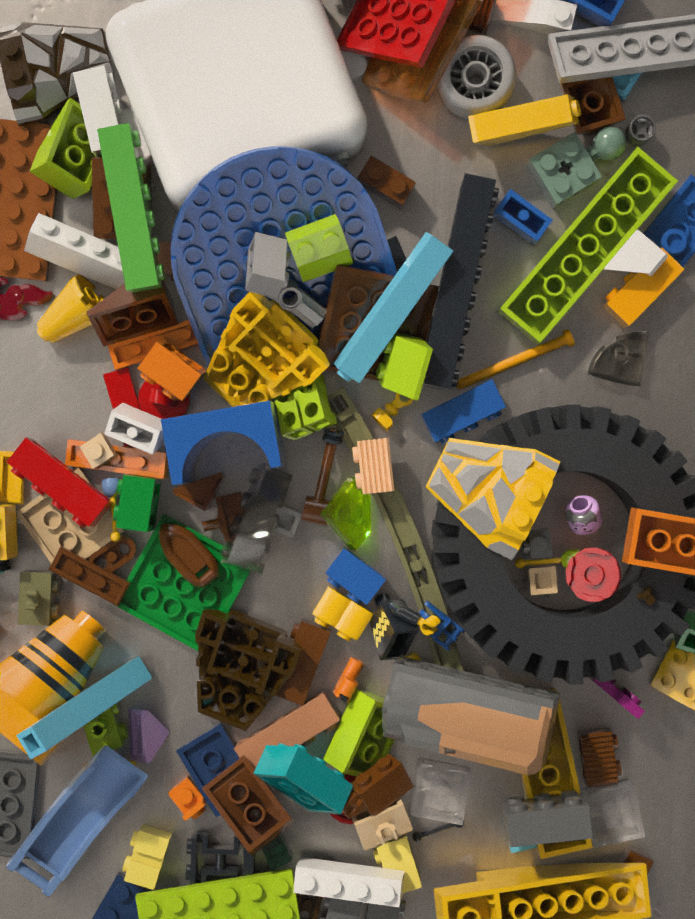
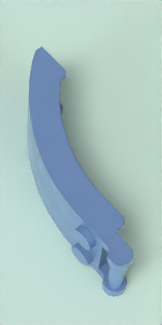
[6,745,148,897]

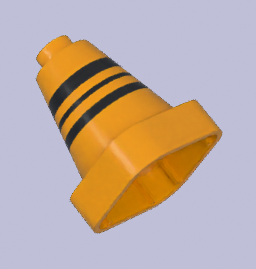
[0,611,106,766]

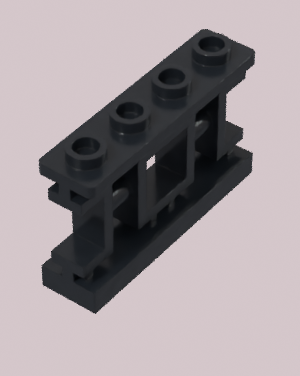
[185,830,256,885]

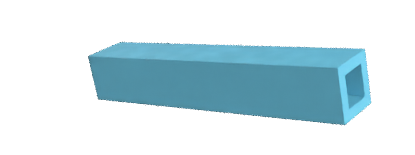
[334,232,453,383]
[16,656,152,759]

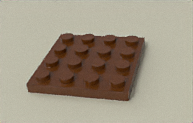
[318,265,439,380]

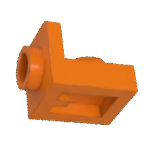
[167,775,207,821]

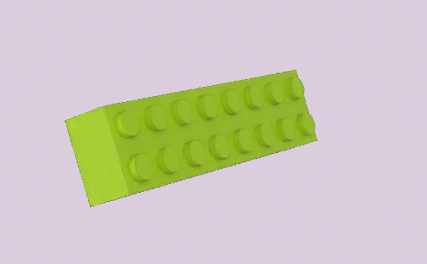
[497,147,678,345]

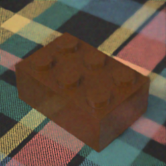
[91,155,152,239]

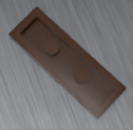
[48,546,131,606]

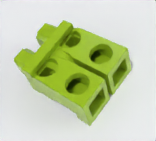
[275,374,337,441]

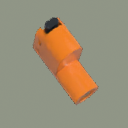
[333,657,364,703]

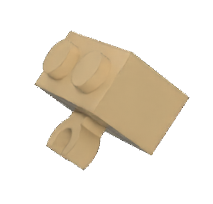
[352,798,413,851]

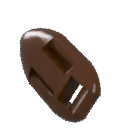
[159,523,219,588]

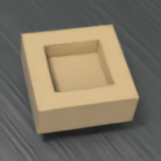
[80,433,117,469]
[528,565,558,595]

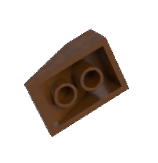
[87,280,178,347]
[202,755,294,856]

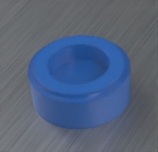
[660,229,688,256]

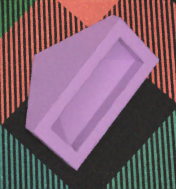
[128,708,170,763]

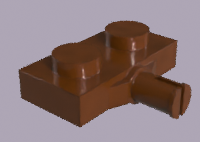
[202,492,252,548]

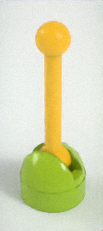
[515,549,579,568]

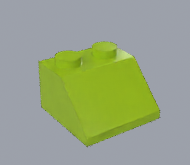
[285,214,353,283]
[376,332,433,400]

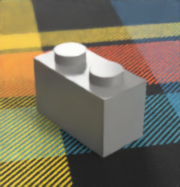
[245,232,290,298]

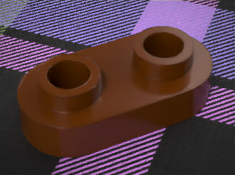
[89,536,137,572]

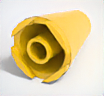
[37,274,105,343]

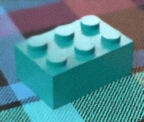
[253,743,353,814]

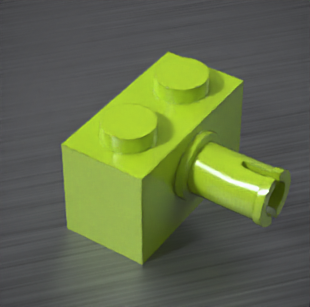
[83,701,128,756]

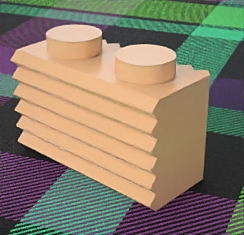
[352,438,395,494]

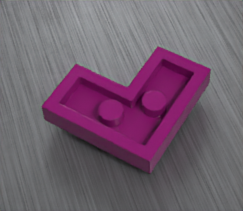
[589,677,645,719]

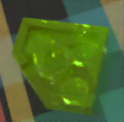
[320,476,371,550]

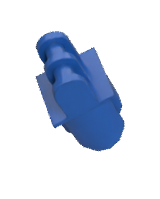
[417,600,465,651]

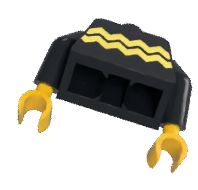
[370,593,440,661]

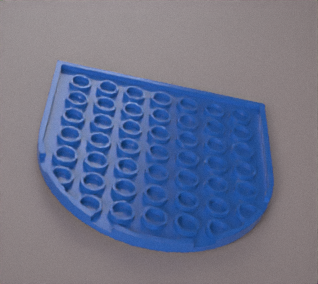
[171,146,397,367]

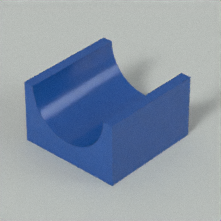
[161,401,287,485]

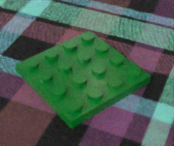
[113,513,255,651]

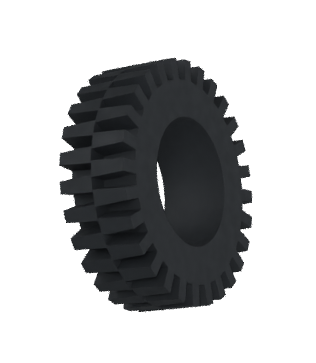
[431,404,695,685]

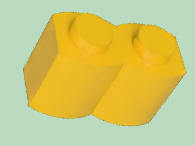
[312,586,373,642]

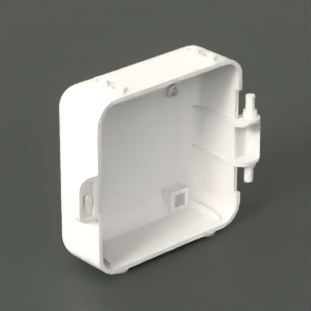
[106,0,367,213]

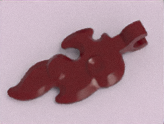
[0,277,53,321]

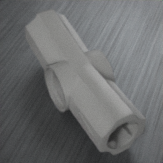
[264,279,326,328]

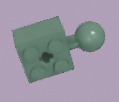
[526,126,626,209]

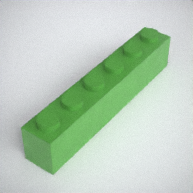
[97,123,165,293]

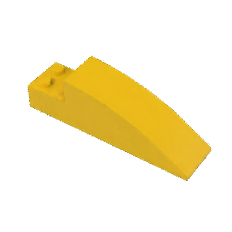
[434,863,651,919]

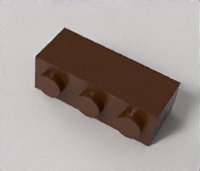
[275,618,331,706]

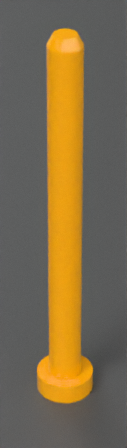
[456,329,575,390]

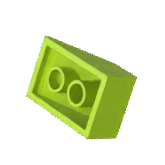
[30,98,102,199]

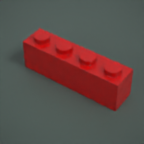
[7,437,114,528]

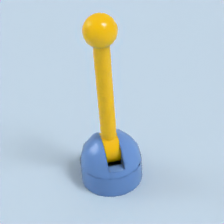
[102,478,121,542]

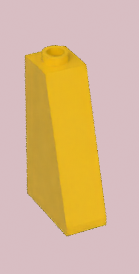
[468,94,581,147]

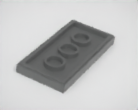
[0,750,40,859]

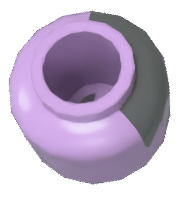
[565,495,602,535]

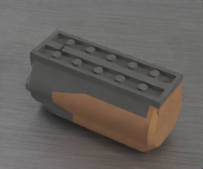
[382,657,560,775]

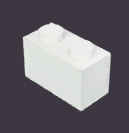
[104,403,164,454]

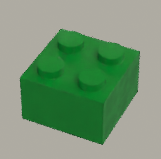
[113,474,162,532]

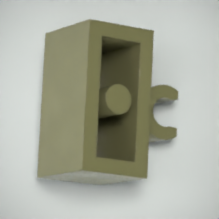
[18,570,60,626]

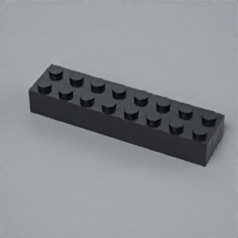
[423,173,499,392]

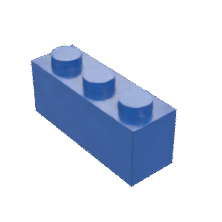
[421,379,506,445]

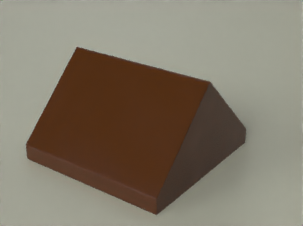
[560,77,626,135]

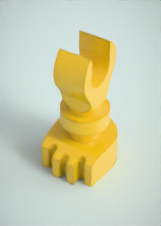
[371,393,413,432]

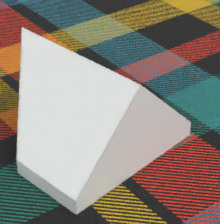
[604,229,668,276]

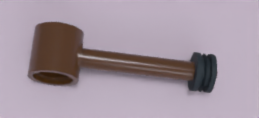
[301,428,345,526]

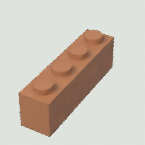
[234,690,340,769]

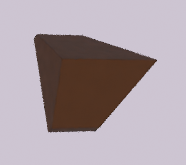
[172,471,226,511]

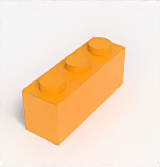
[603,247,684,328]

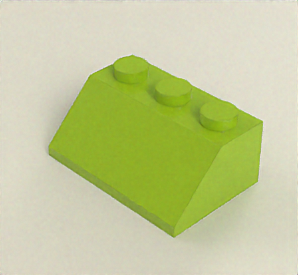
[323,688,395,776]

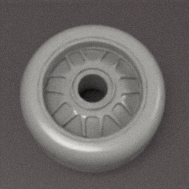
[436,35,516,120]

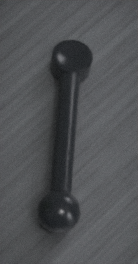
[412,816,464,842]

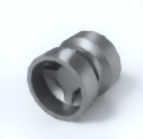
[625,114,656,146]

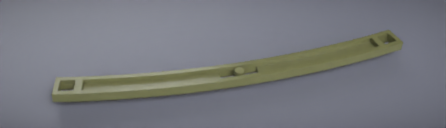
[327,387,463,671]

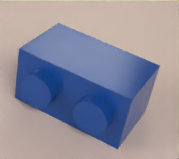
[493,189,553,246]
[325,547,386,605]

